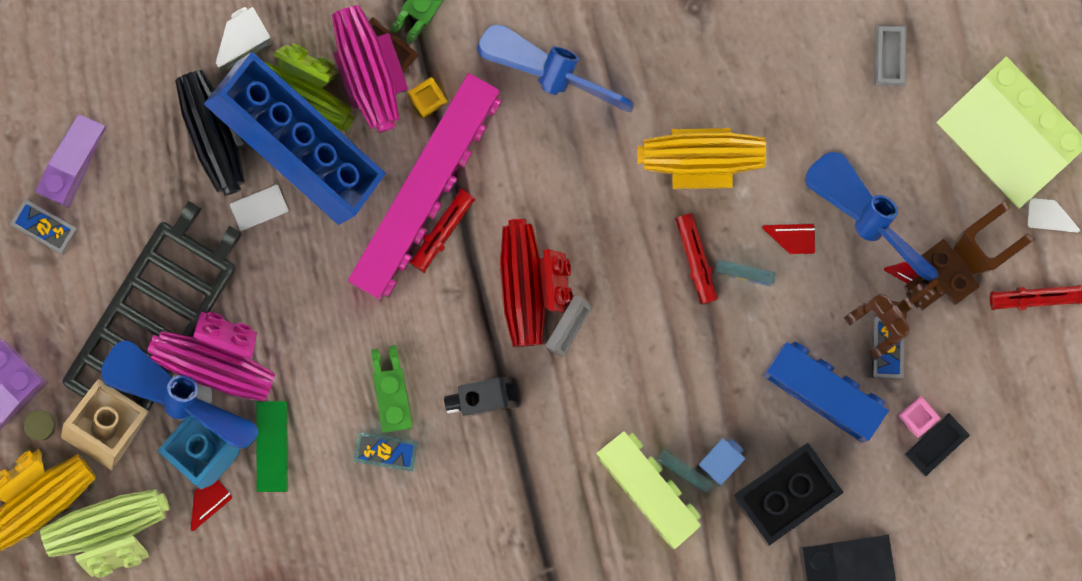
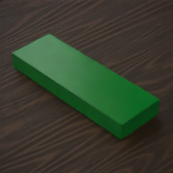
[256,401,288,492]

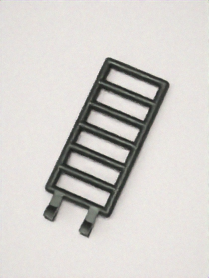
[62,201,242,411]

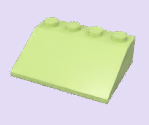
[936,56,1082,209]

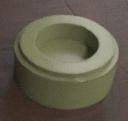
[24,410,56,441]

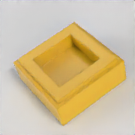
[407,77,448,119]

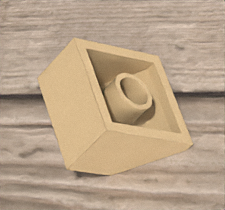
[61,379,149,471]

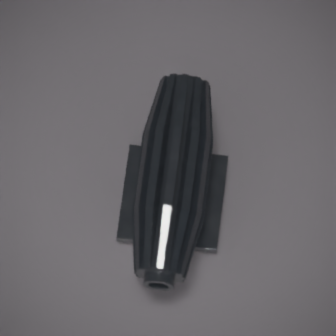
[175,70,251,196]

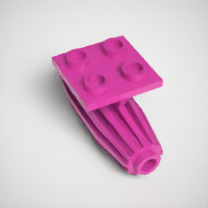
[331,5,409,133]
[147,311,275,402]

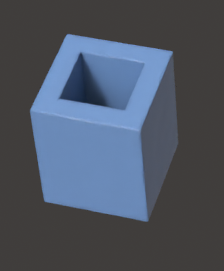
[697,438,745,486]

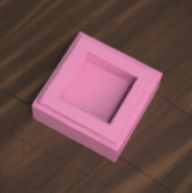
[897,396,941,438]

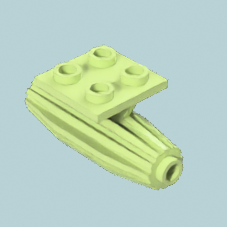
[40,489,170,578]

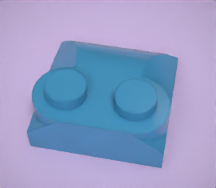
[158,415,240,489]

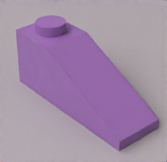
[35,114,106,208]

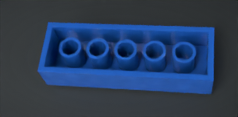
[204,52,386,225]

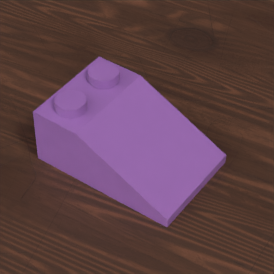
[0,339,48,430]

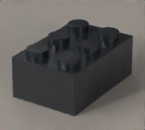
[731,443,844,546]

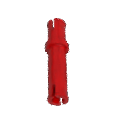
[409,189,476,273]
[675,213,719,305]
[989,285,1082,311]

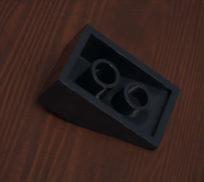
[799,535,896,581]

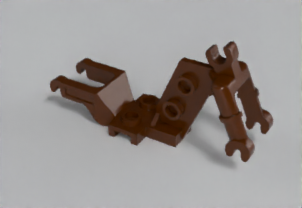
[843,200,1035,360]

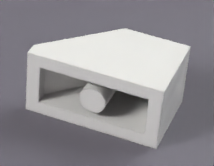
[216,7,273,72]

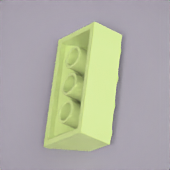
[595,431,701,549]

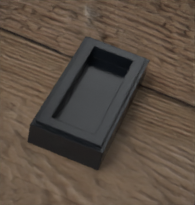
[904,413,970,476]

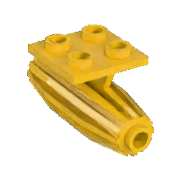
[637,128,766,189]
[0,449,96,552]

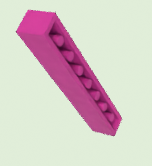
[348,73,502,301]

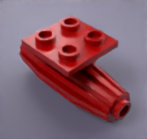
[500,219,574,347]

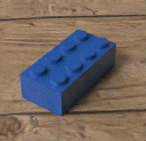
[762,341,889,443]

